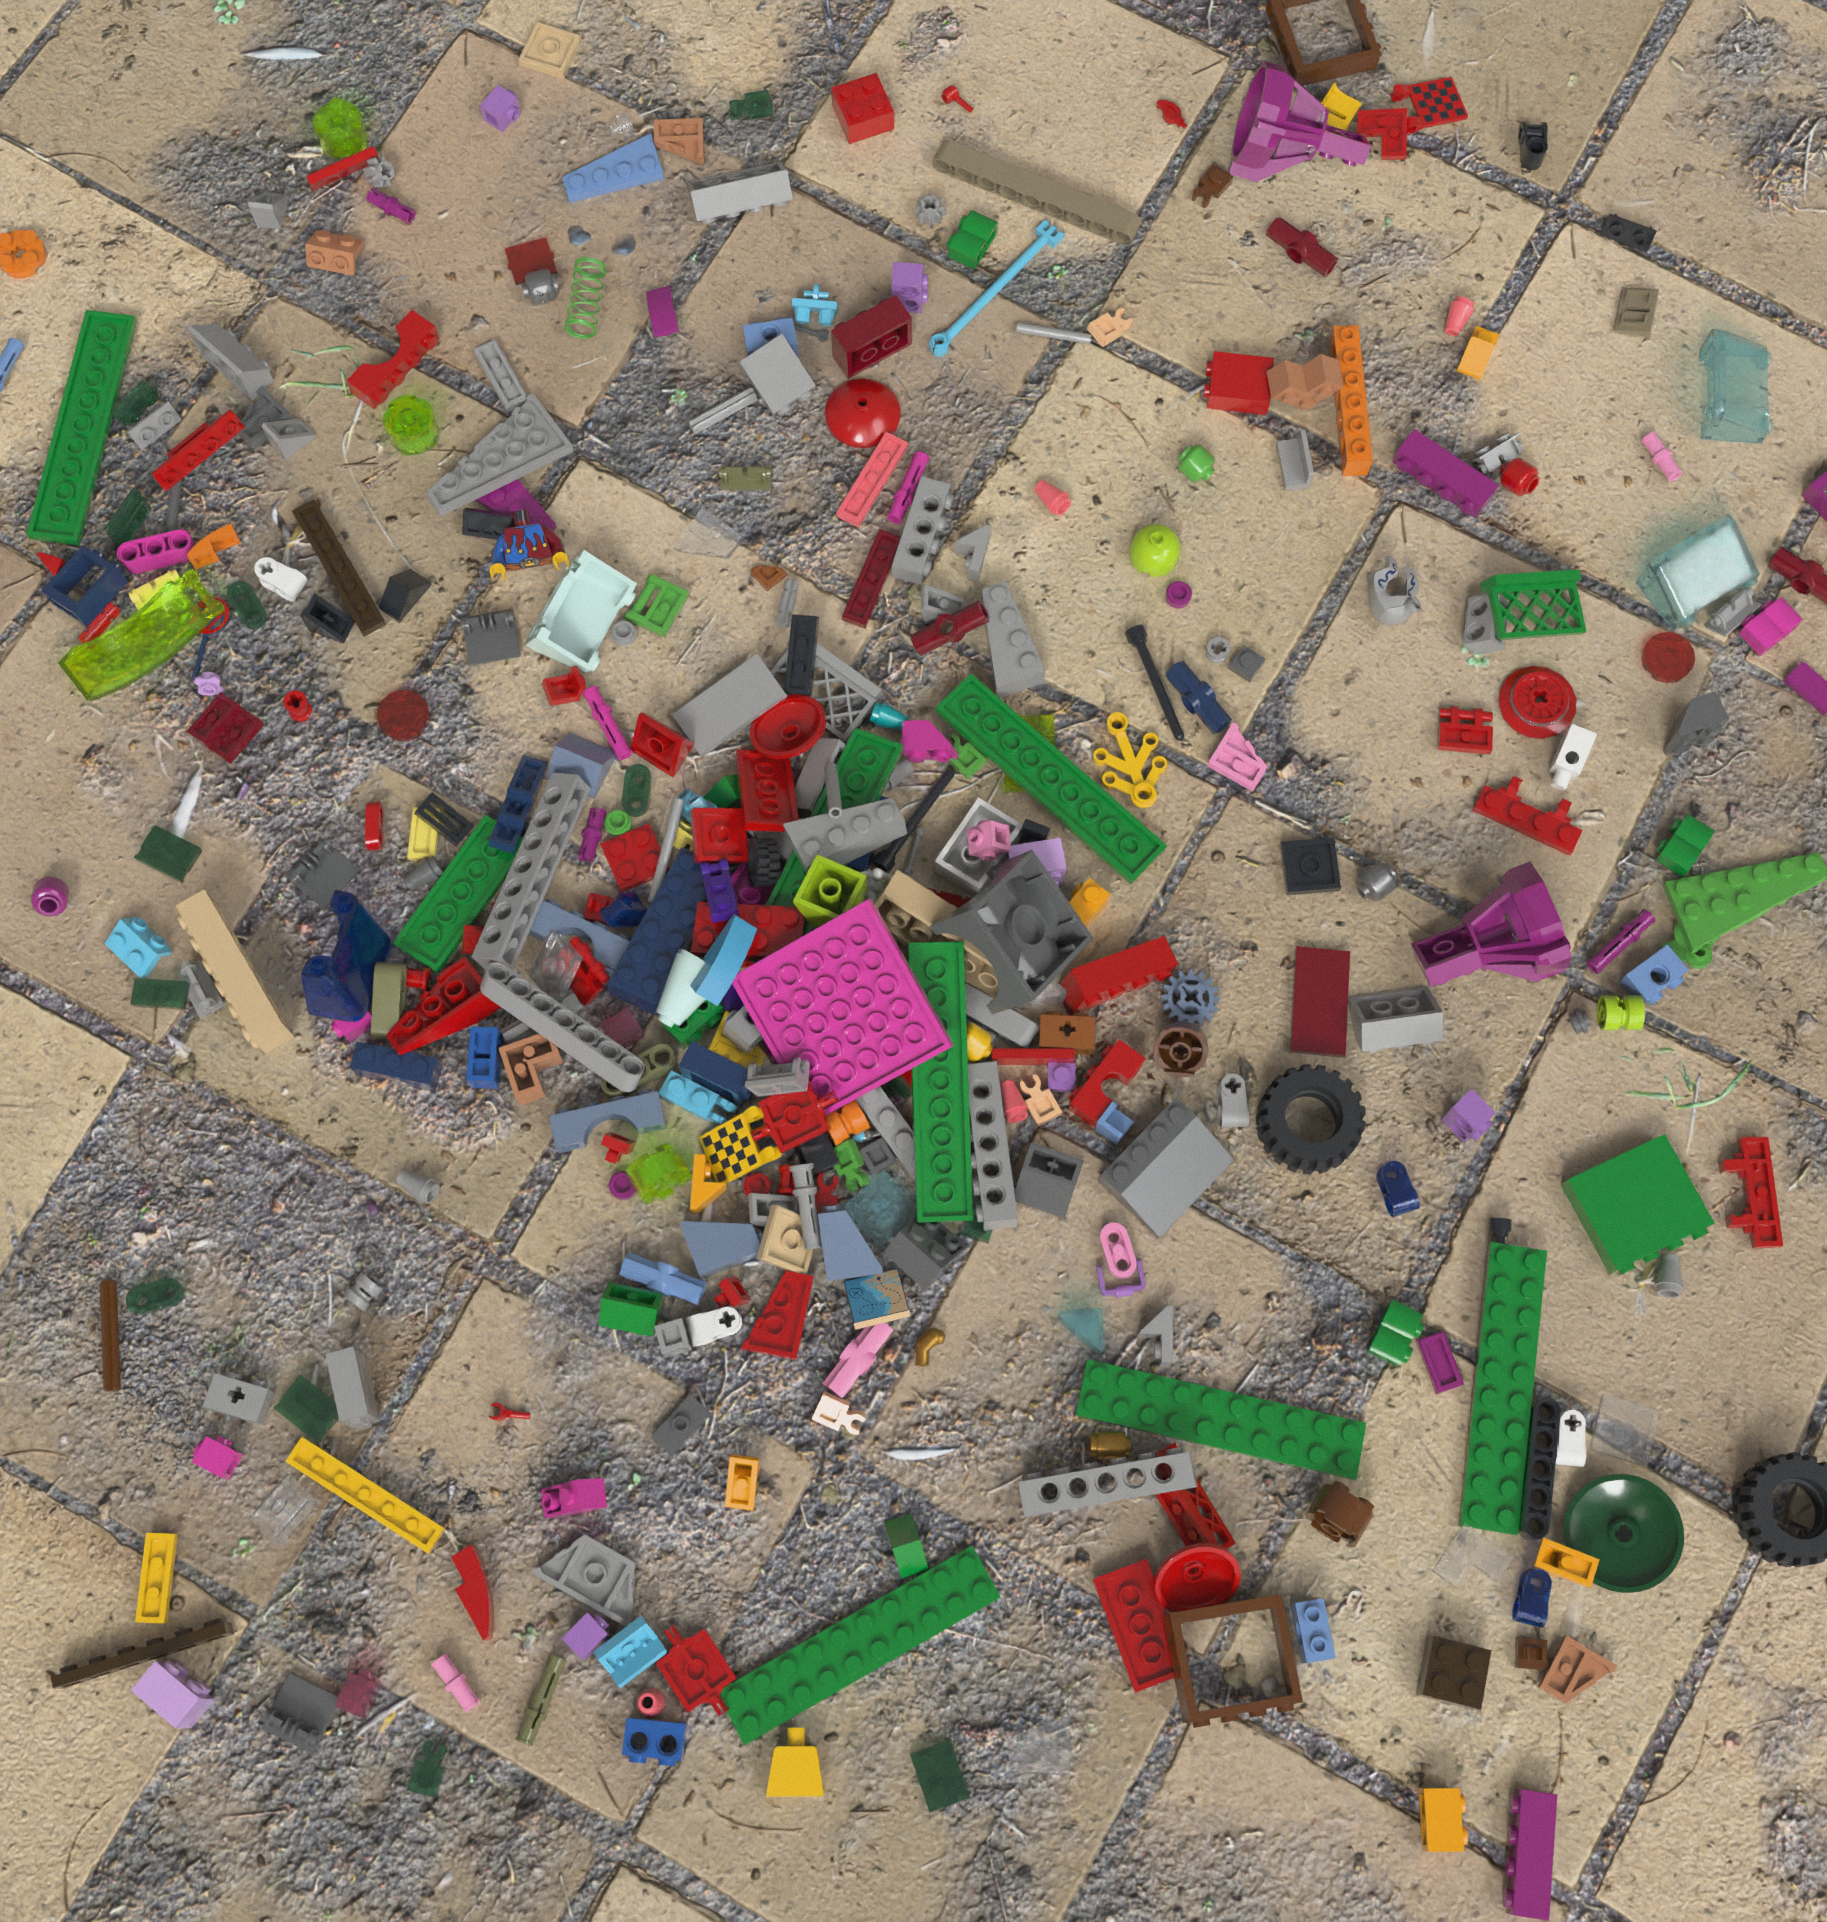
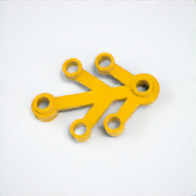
[1093,712,1168,808]

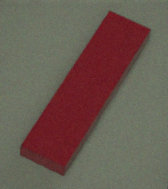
[842,529,901,629]

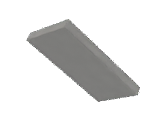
[672,654,787,757]

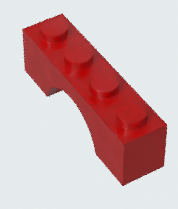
[346,310,439,410]

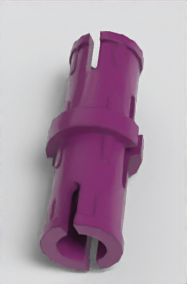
[366,187,416,225]
[577,807,607,863]

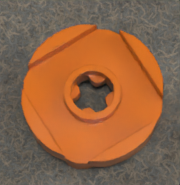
[0,230,47,279]

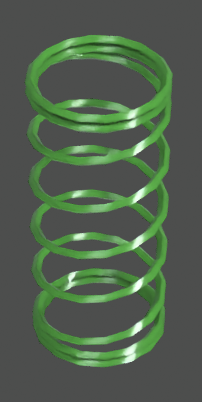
[564,257,607,339]

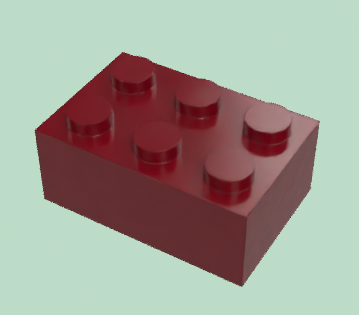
[831,295,912,379]

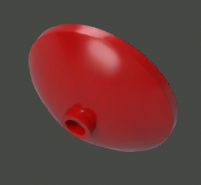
[825,378,901,448]
[749,694,826,759]
[1154,1543,1241,1613]

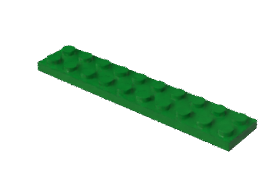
[26,310,137,546]
[935,674,1167,885]
[746,728,904,963]
[907,942,973,1222]
[1458,1242,1547,1535]
[1075,1359,1367,1481]
[719,1546,1001,1746]

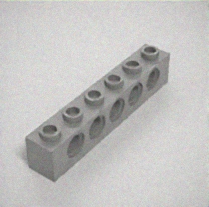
[968,1061,1018,1231]
[1018,1447,1198,1517]

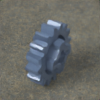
[1160,969,1220,1028]

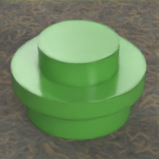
[605,810,632,836]

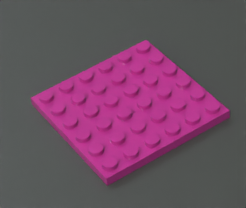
[732,898,954,1115]

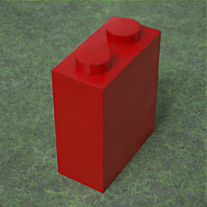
[1203,351,1274,415]

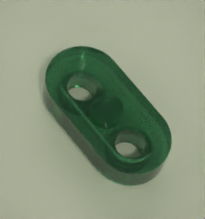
[114,381,158,426]
[227,581,267,629]
[622,764,652,817]
[126,1278,185,1315]

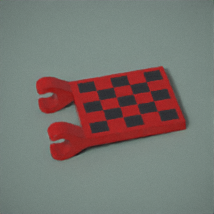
[1390,77,1468,134]

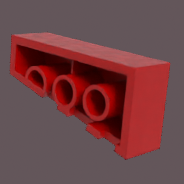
[1056,936,1178,1016]

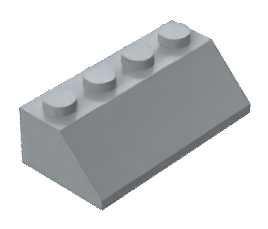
[685,161,793,223]

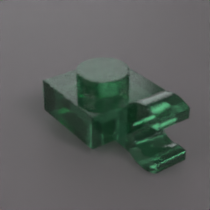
[729,90,773,120]

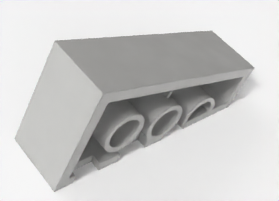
[981,581,1045,699]
[783,798,907,874]

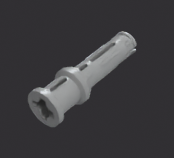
[789,1163,822,1250]

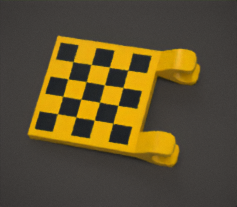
[699,1106,782,1184]

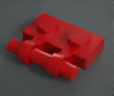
[1438,706,1493,755]
[552,936,610,1006]

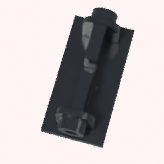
[1601,213,1657,252]

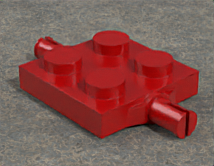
[751,1079,839,1153]
[656,1625,737,1717]

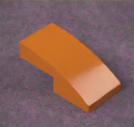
[187,523,241,570]

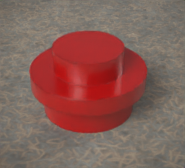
[743,1172,771,1197]

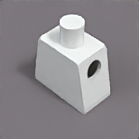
[1549,724,1597,791]

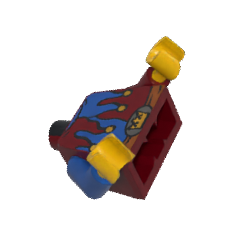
[489,509,571,581]

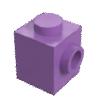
[480,85,521,132]
[562,1612,611,1660]

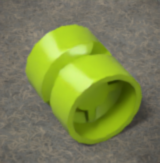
[1597,995,1645,1031]

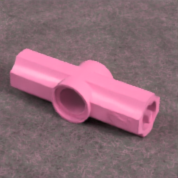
[823,1323,893,1399]

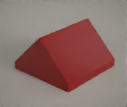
[630,712,695,777]

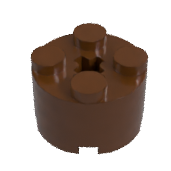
[1305,1481,1374,1548]

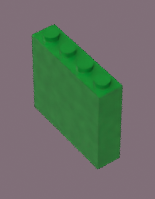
[1561,1134,1715,1275]

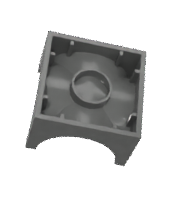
[930,850,1093,1014]

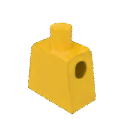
[766,1728,824,1797]

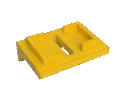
[1321,82,1362,130]

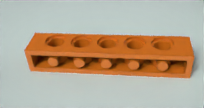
[1329,325,1373,476]

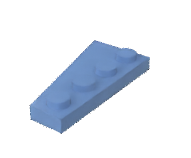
[562,133,664,203]

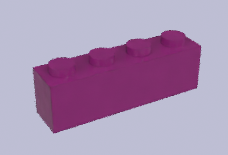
[1392,429,1499,519]
[1502,1789,1558,1921]

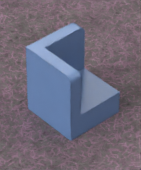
[1095,1101,1134,1145]

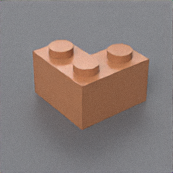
[1267,354,1343,410]
[499,1034,564,1106]

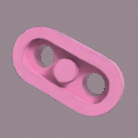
[1099,1223,1137,1279]

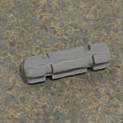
[775,578,799,628]

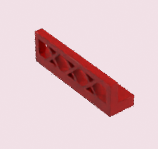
[1141,1443,1236,1549]

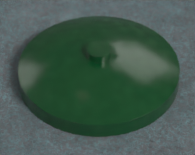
[1564,1474,1684,1593]

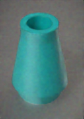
[869,702,910,730]

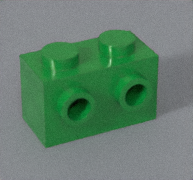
[660,1000,724,1050]
[598,1282,663,1337]

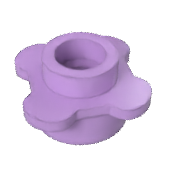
[194,672,224,696]

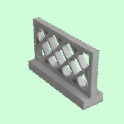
[770,643,884,743]

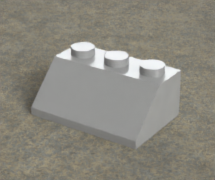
[187,323,274,401]
[1348,986,1443,1052]

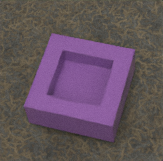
[1047,1063,1076,1092]

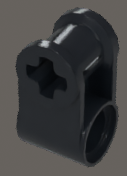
[1518,122,1548,170]

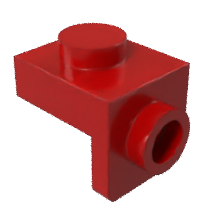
[541,666,586,706]

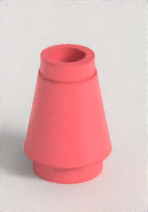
[1444,296,1474,336]
[1034,480,1071,516]
[1000,1080,1028,1123]
[636,1688,665,1718]

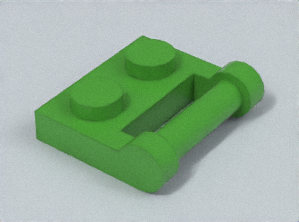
[624,574,689,638]

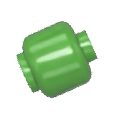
[1177,444,1215,482]

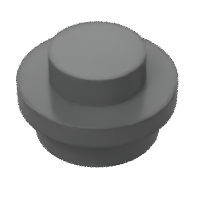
[1568,1008,1591,1034]

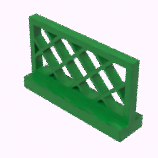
[1480,570,1587,640]

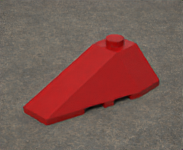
[386,956,501,1055]

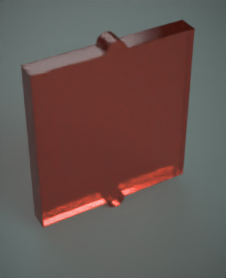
[505,237,558,285]

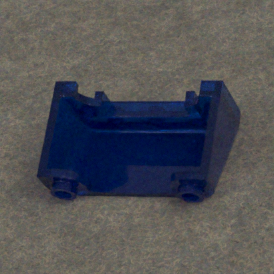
[300,890,391,1022]

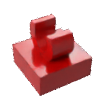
[583,893,617,926]
[601,1132,636,1164]
[714,1276,752,1308]

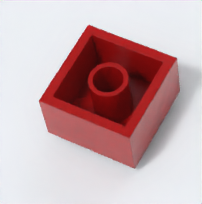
[831,73,894,144]

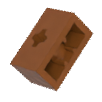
[1038,1011,1095,1055]

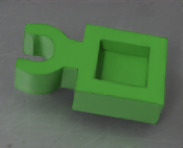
[949,733,987,780]
[833,1139,869,1192]

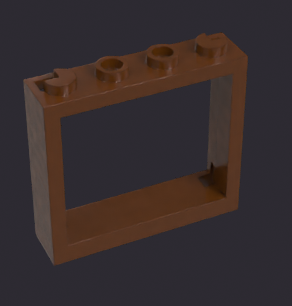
[1265,0,1382,88]
[1163,1594,1303,1728]

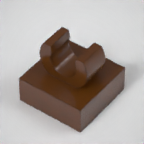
[1515,1638,1547,1670]

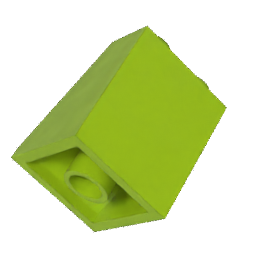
[793,854,867,930]

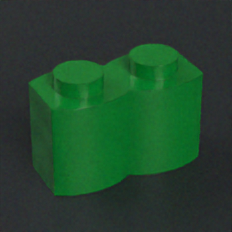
[946,210,998,269]
[1656,814,1715,878]
[1366,1299,1425,1367]

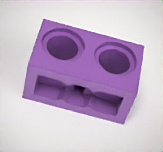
[892,262,928,313]
[1442,1089,1496,1143]

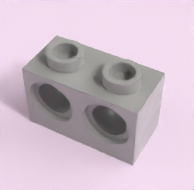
[1462,594,1508,655]

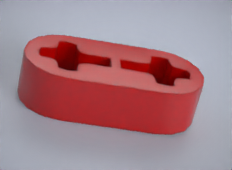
[365,801,384,851]

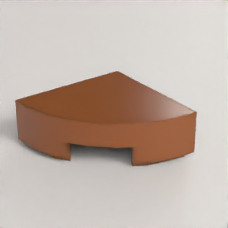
[750,565,787,592]

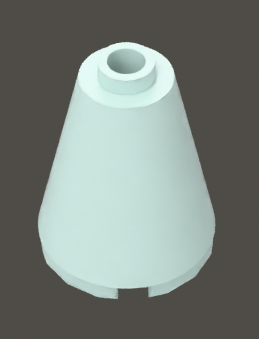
[656,949,706,1028]

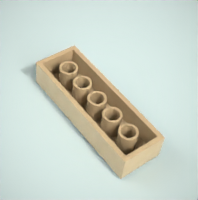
[874,870,998,999]
[175,889,294,1054]

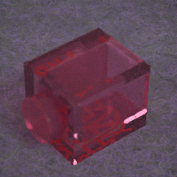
[600,1007,644,1048]
[335,1669,382,1718]

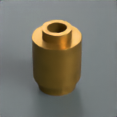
[1090,1431,1131,1460]

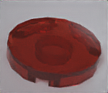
[1641,632,1696,683]
[377,690,430,742]

